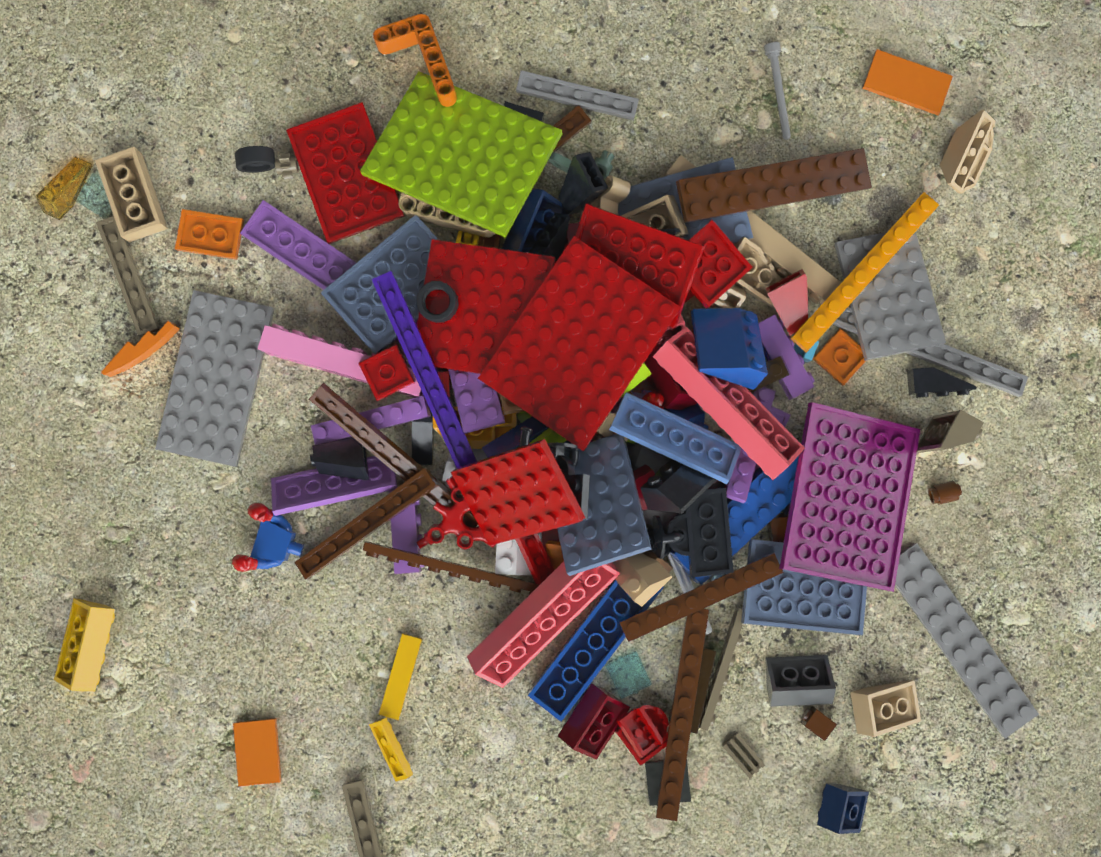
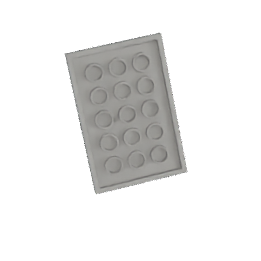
[834,232,946,361]

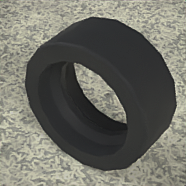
[235,146,275,173]
[416,281,459,323]

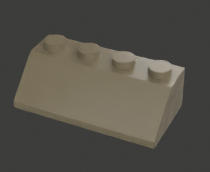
[917,410,984,453]

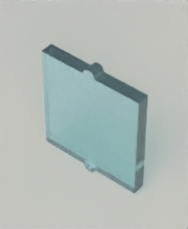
[75,173,112,219]
[605,651,652,699]

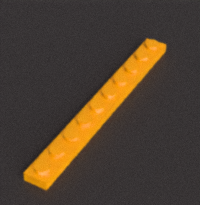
[791,192,939,352]

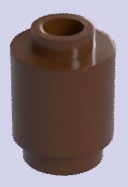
[928,480,962,505]

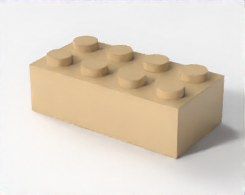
[95,147,168,242]

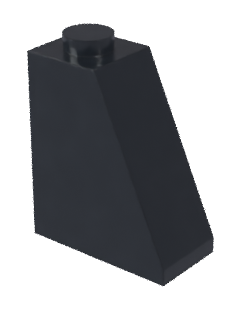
[558,152,608,215]
[310,437,369,480]

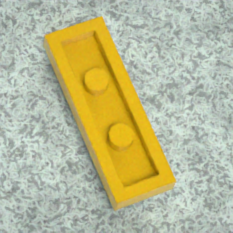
[369,717,413,781]

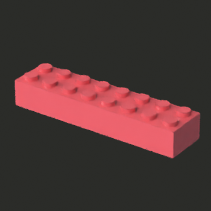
[653,327,805,480]
[467,562,620,688]

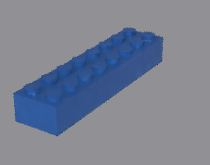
[670,456,799,585]
[528,580,664,722]

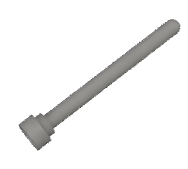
[764,42,791,140]

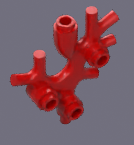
[416,464,496,549]

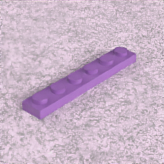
[726,387,776,503]
[311,396,431,445]

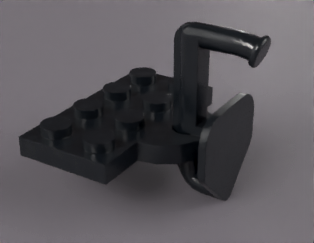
[519,427,590,519]
[647,487,734,577]

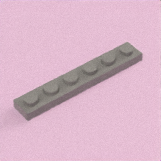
[516,71,639,121]

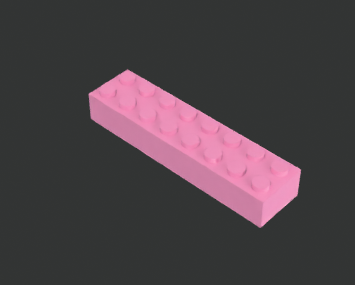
[258,324,424,398]

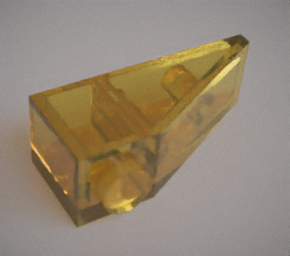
[36,156,93,220]

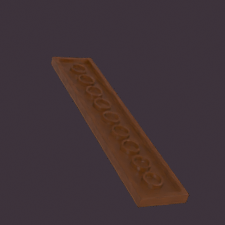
[676,148,872,223]

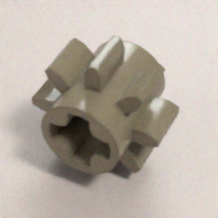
[275,153,298,179]

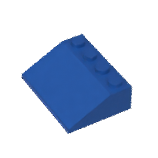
[691,308,768,390]

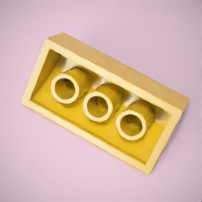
[54,598,115,692]

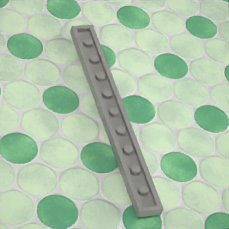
[832,307,1028,397]

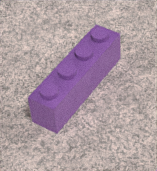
[759,315,815,400]
[389,490,425,574]

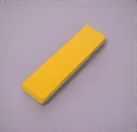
[379,633,422,720]

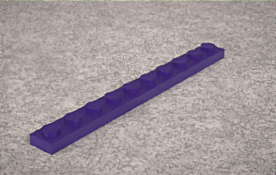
[371,270,477,468]

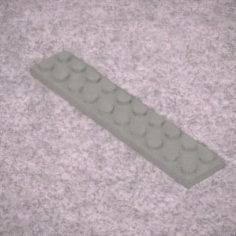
[895,543,1039,738]

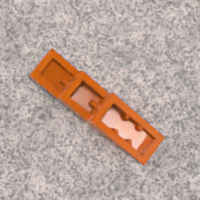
[101,321,180,377]

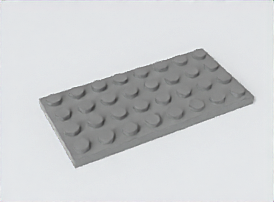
[155,290,275,467]

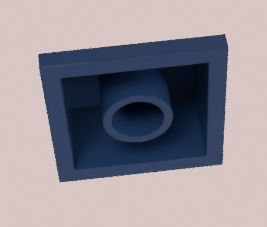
[817,783,869,834]

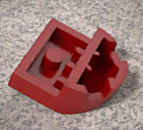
[616,705,669,757]

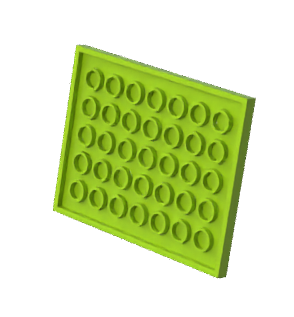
[360,71,562,238]

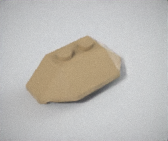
[940,110,996,194]

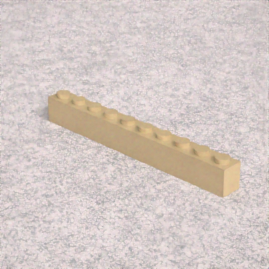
[664,155,841,305]

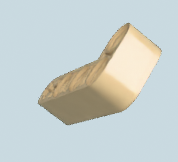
[591,175,631,214]

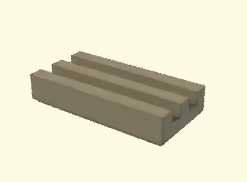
[722,732,765,779]

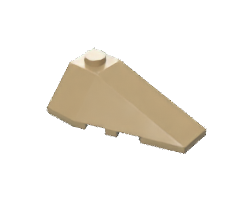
[734,237,782,310]
[613,553,672,607]

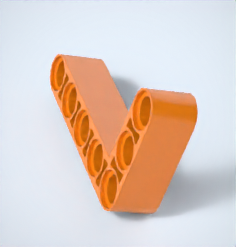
[373,14,457,107]

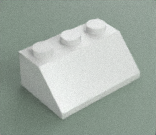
[495,532,542,575]

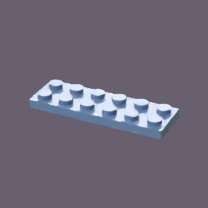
[609,392,741,484]

